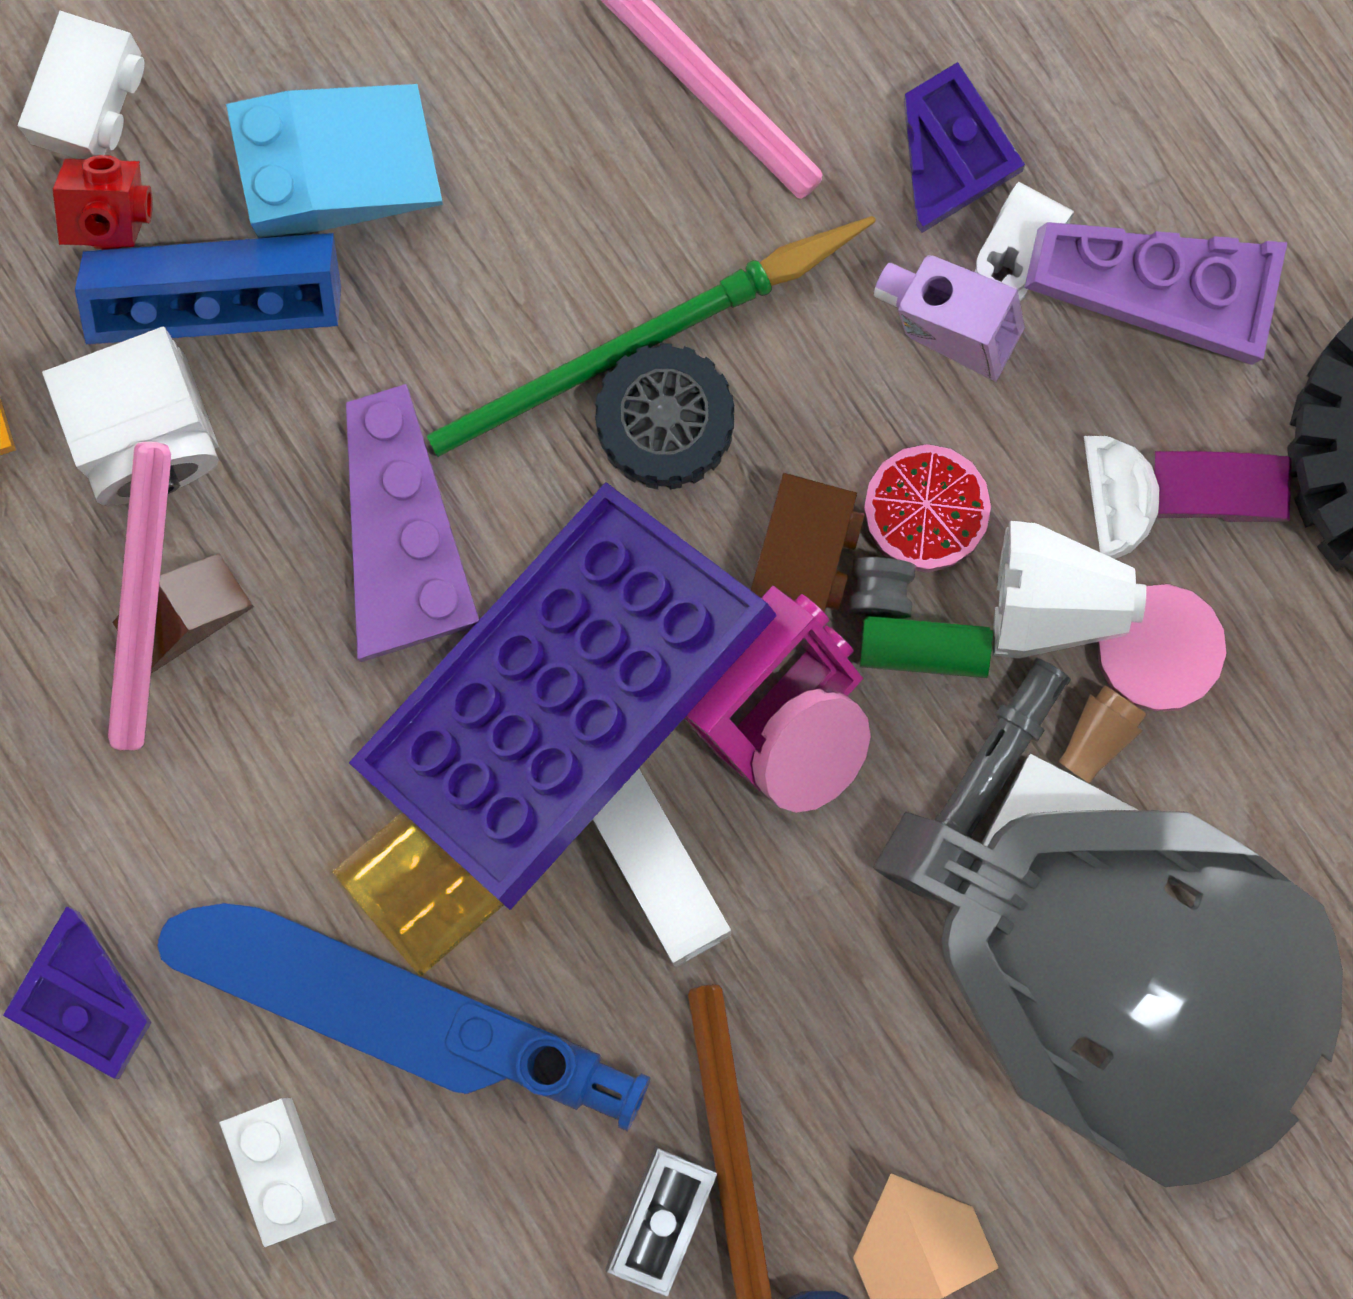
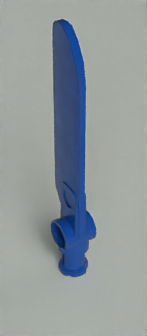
[157,903,651,1132]

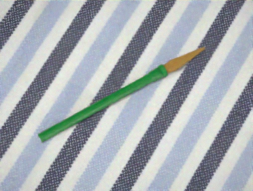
[426,216,876,457]

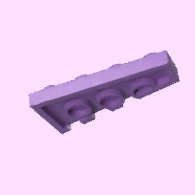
[1024,222,1287,365]
[346,384,479,662]

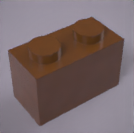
[751,473,865,613]

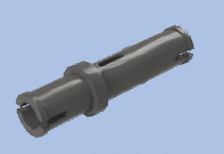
[934,657,1071,838]

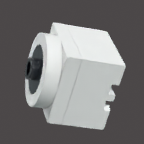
[42,326,219,506]

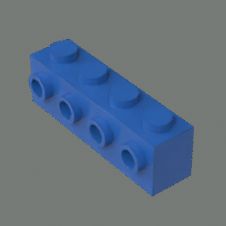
[75,233,341,345]

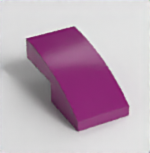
[1154,451,1292,522]

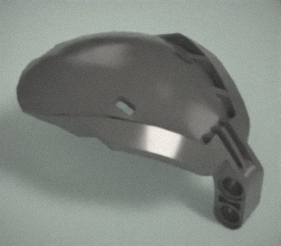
[873,810,1343,1187]

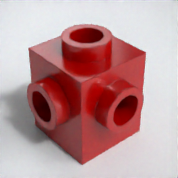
[53,155,153,250]

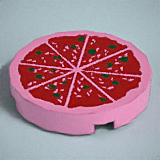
[863,444,991,573]

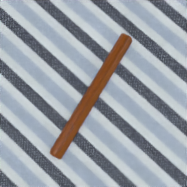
[688,984,772,1299]

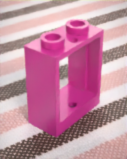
[684,586,864,791]

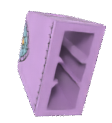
[874,255,1025,382]

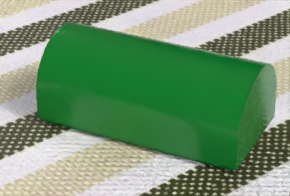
[859,616,993,678]

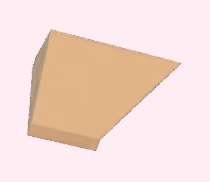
[853,1173,998,1299]

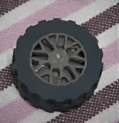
[595,343,734,490]

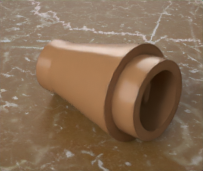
[1058,685,1147,784]

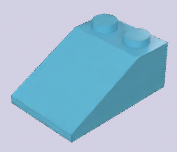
[226,84,443,238]

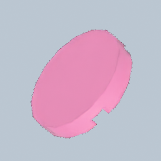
[1097,584,1227,712]
[752,689,871,813]

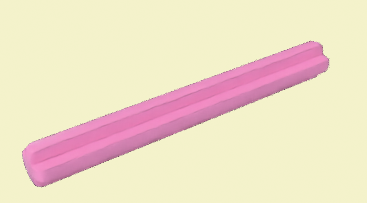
[601,0,822,199]
[108,442,172,750]

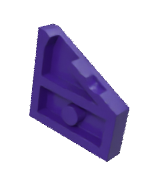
[904,62,1025,233]
[3,906,152,1079]

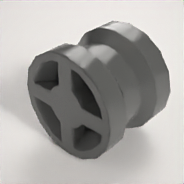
[848,557,916,619]

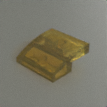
[332,812,504,976]

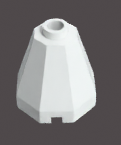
[993,521,1146,658]

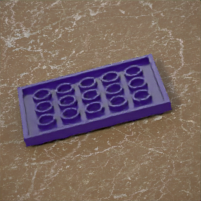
[349,482,777,910]

